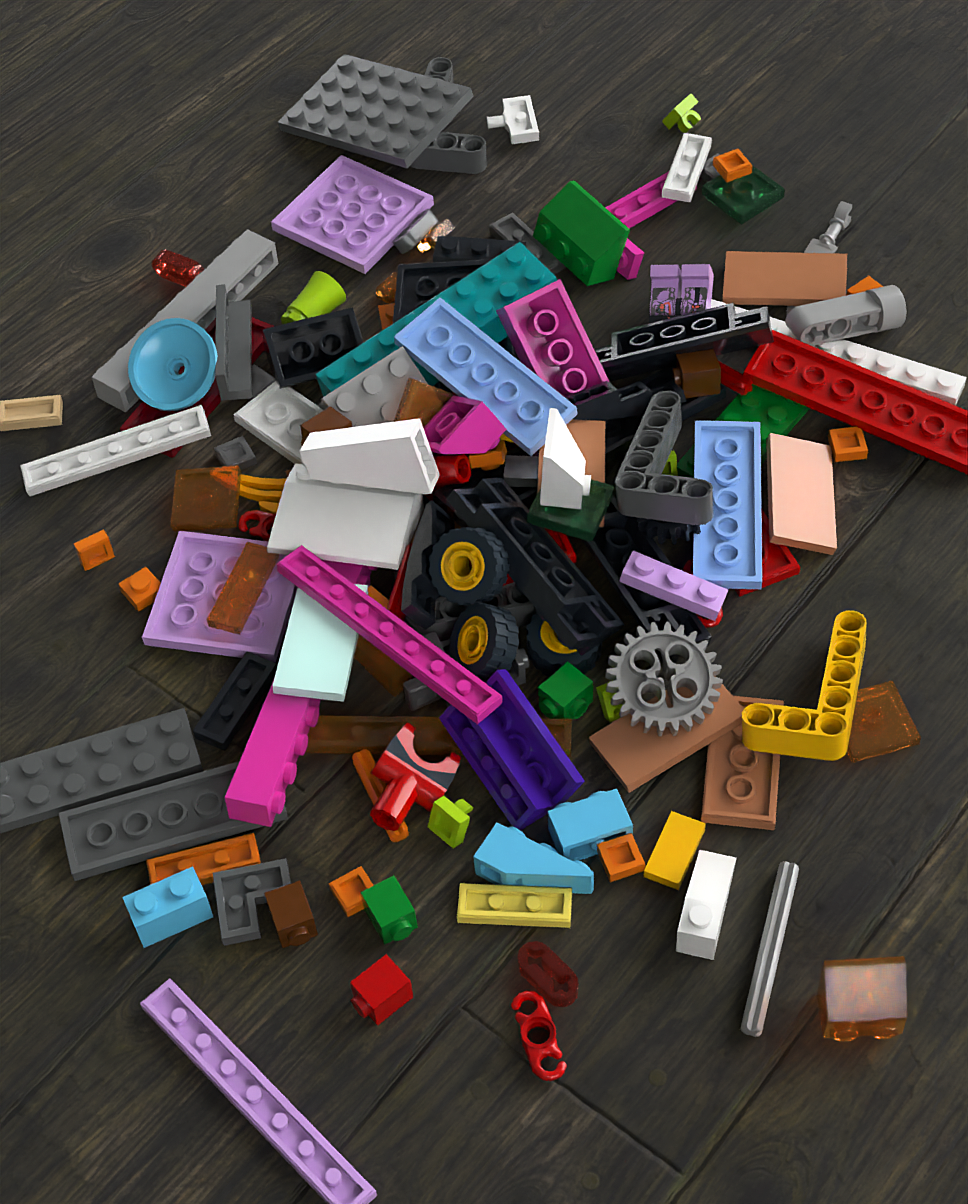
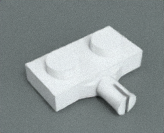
[487,95,539,144]

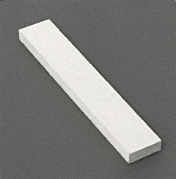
[20,405,211,496]

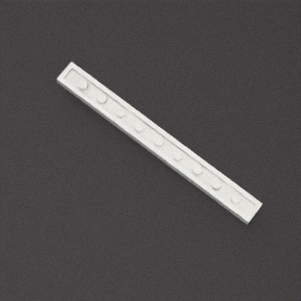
[681,297,966,406]

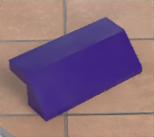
[439,669,585,831]

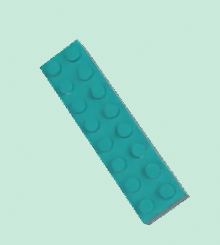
[316,242,557,397]

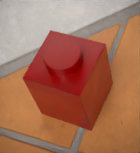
[350,954,414,1026]

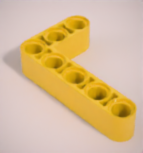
[742,611,866,761]

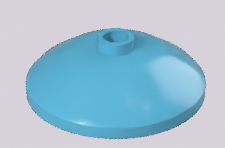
[128,318,218,411]

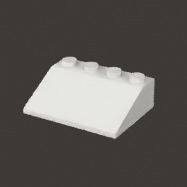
[267,463,424,570]

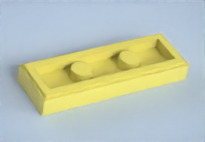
[457,883,572,928]

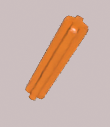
[352,749,409,842]

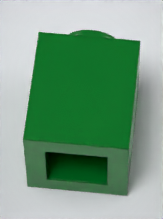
[361,875,418,945]

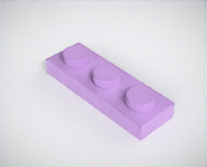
[619,551,728,621]

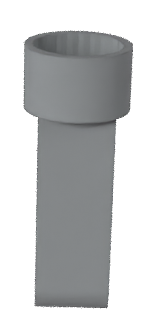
[785,285,907,346]

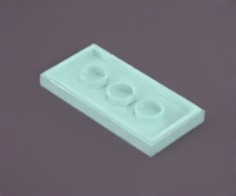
[273,584,368,702]

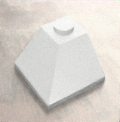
[540,408,591,509]

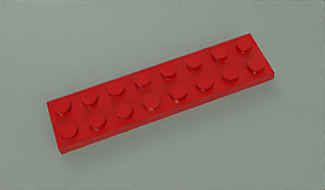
[743,329,968,475]

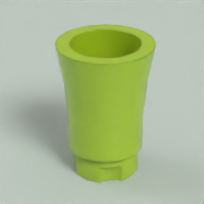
[281,271,346,324]

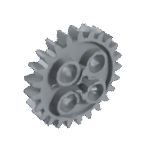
[605,622,723,736]

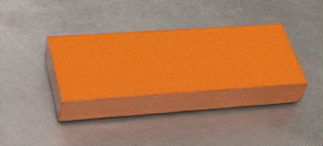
[146,833,261,885]

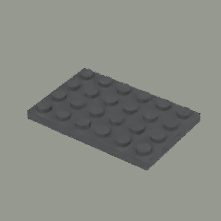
[278,54,474,168]

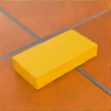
[644,811,706,890]

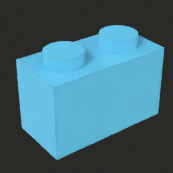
[548,789,633,861]
[122,866,213,948]

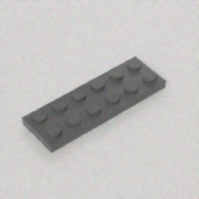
[0,708,203,833]
[59,761,288,881]

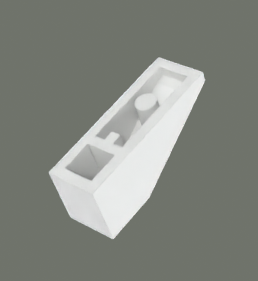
[676,850,736,960]

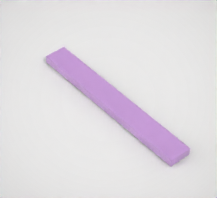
[140,978,377,1204]

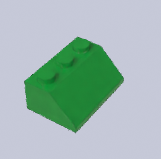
[533,180,630,286]

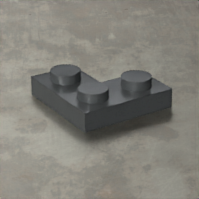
[213,858,291,946]

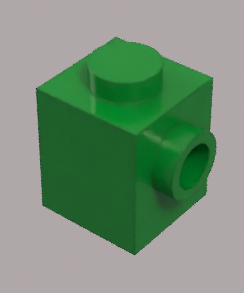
[538,662,593,726]

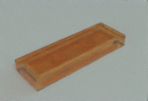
[207,542,279,635]

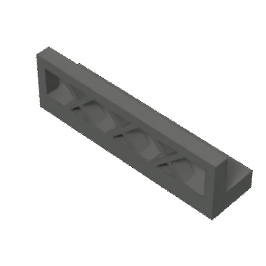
[215,284,252,401]

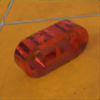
[152,249,204,287]
[518,941,579,1007]

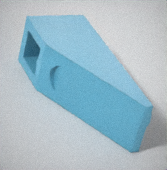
[473,822,594,894]

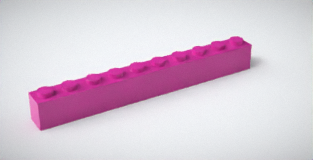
[225,560,378,827]

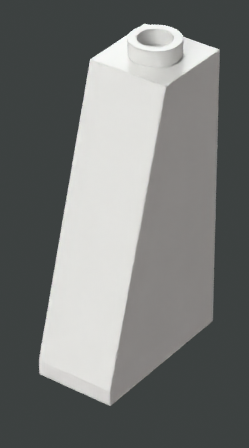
[300,418,440,494]

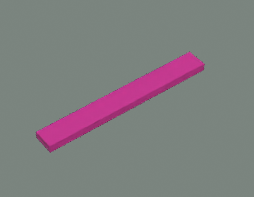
[277,545,502,725]

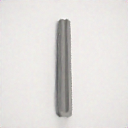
[741,861,799,1037]

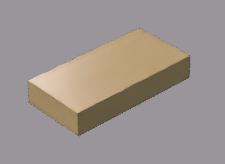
[0,395,63,431]

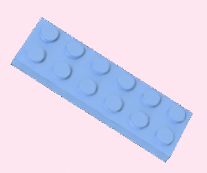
[394,298,578,456]
[693,421,762,589]

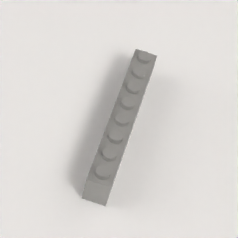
[92,229,279,412]

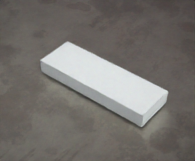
[662,133,712,202]

